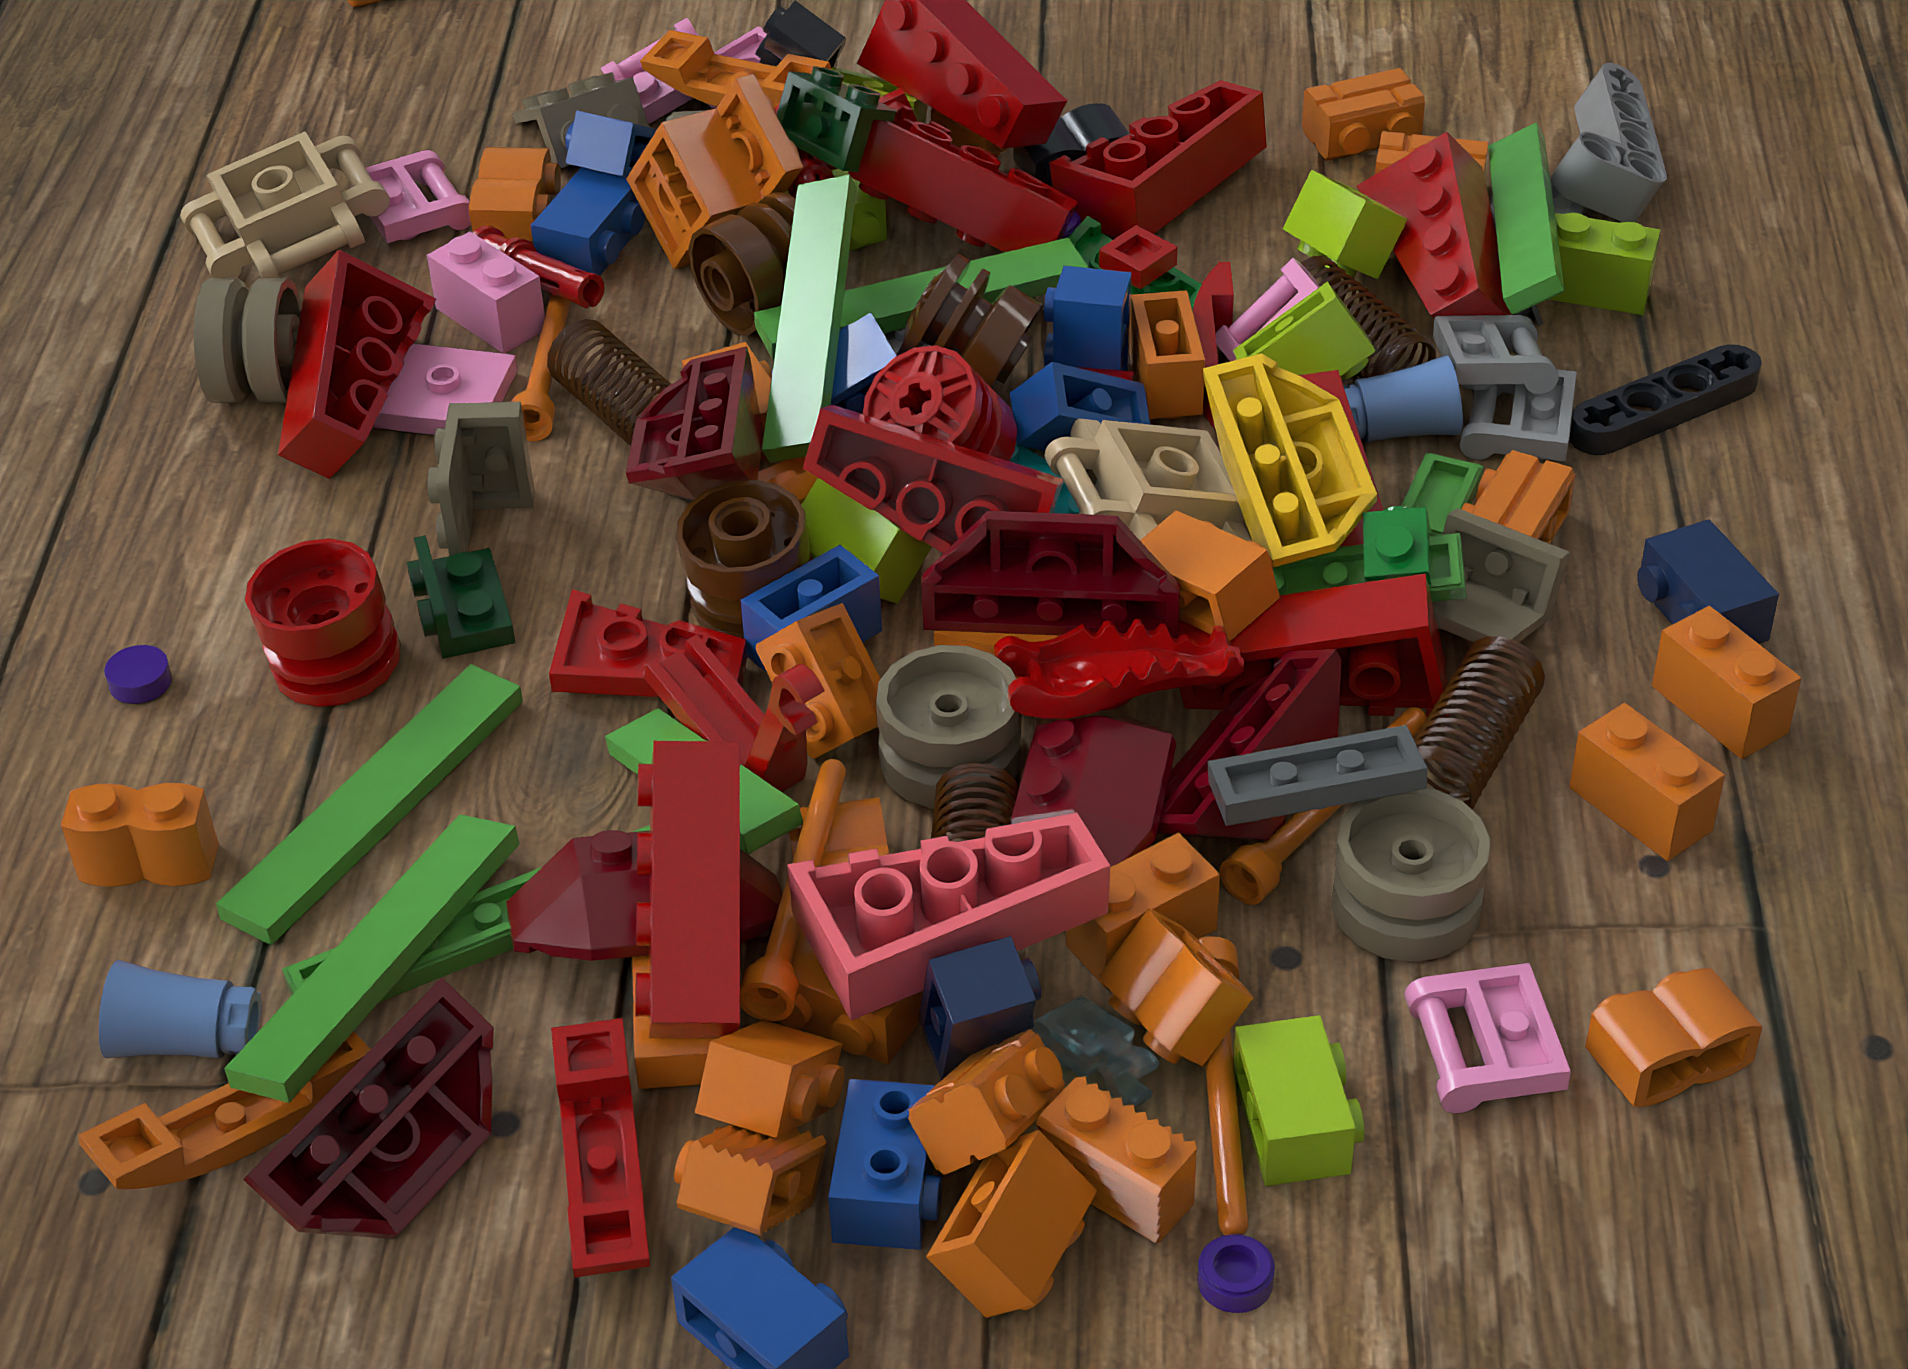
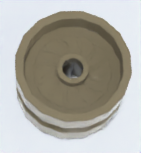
[194,278,302,403]
[876,645,1021,810]
[1331,788,1491,962]

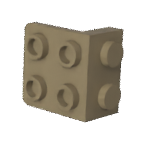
[512,72,649,168]
[428,402,535,556]
[1432,508,1570,653]

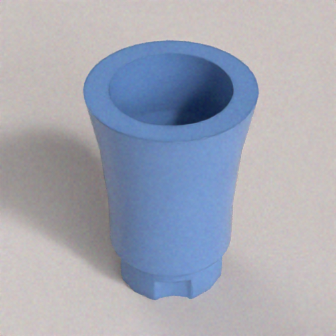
[1344,355,1463,443]
[99,960,262,1059]

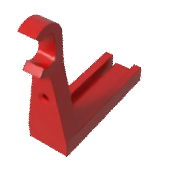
[643,635,825,792]

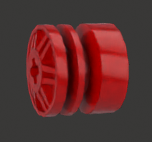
[863,345,1017,461]
[245,538,401,707]

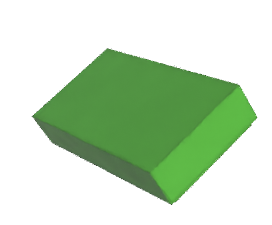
[1401,453,1484,536]

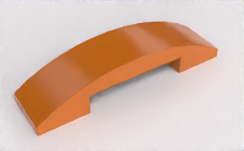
[640,30,832,108]
[78,1031,371,1189]

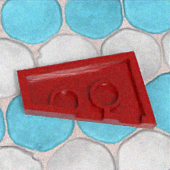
[549,589,748,697]

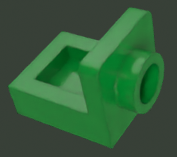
[1363,506,1432,585]

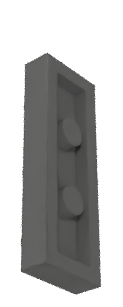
[1208,725,1427,826]

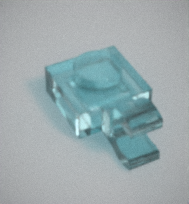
[1033,995,1159,1108]

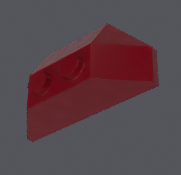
[626,346,763,500]
[921,511,1180,639]
[1157,649,1342,840]
[1011,715,1177,867]
[506,830,782,961]
[243,977,494,1239]

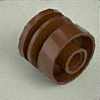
[689,192,796,336]
[897,253,1042,389]
[676,480,813,639]

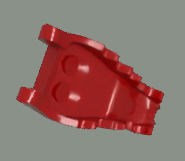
[994,619,1244,719]

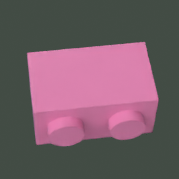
[427,232,545,354]

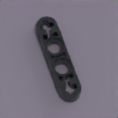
[1569,344,1762,455]

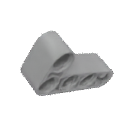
[1550,63,1667,222]

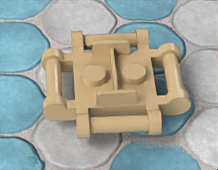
[180,131,390,278]
[1044,418,1252,541]

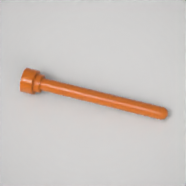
[511,294,571,442]
[1220,707,1427,905]
[740,759,846,1022]
[1198,936,1248,1235]

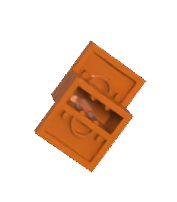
[626,74,803,269]

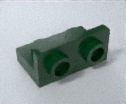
[776,66,897,172]
[406,535,516,659]

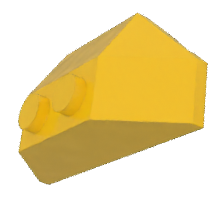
[1203,353,1377,567]

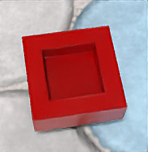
[1099,225,1178,289]

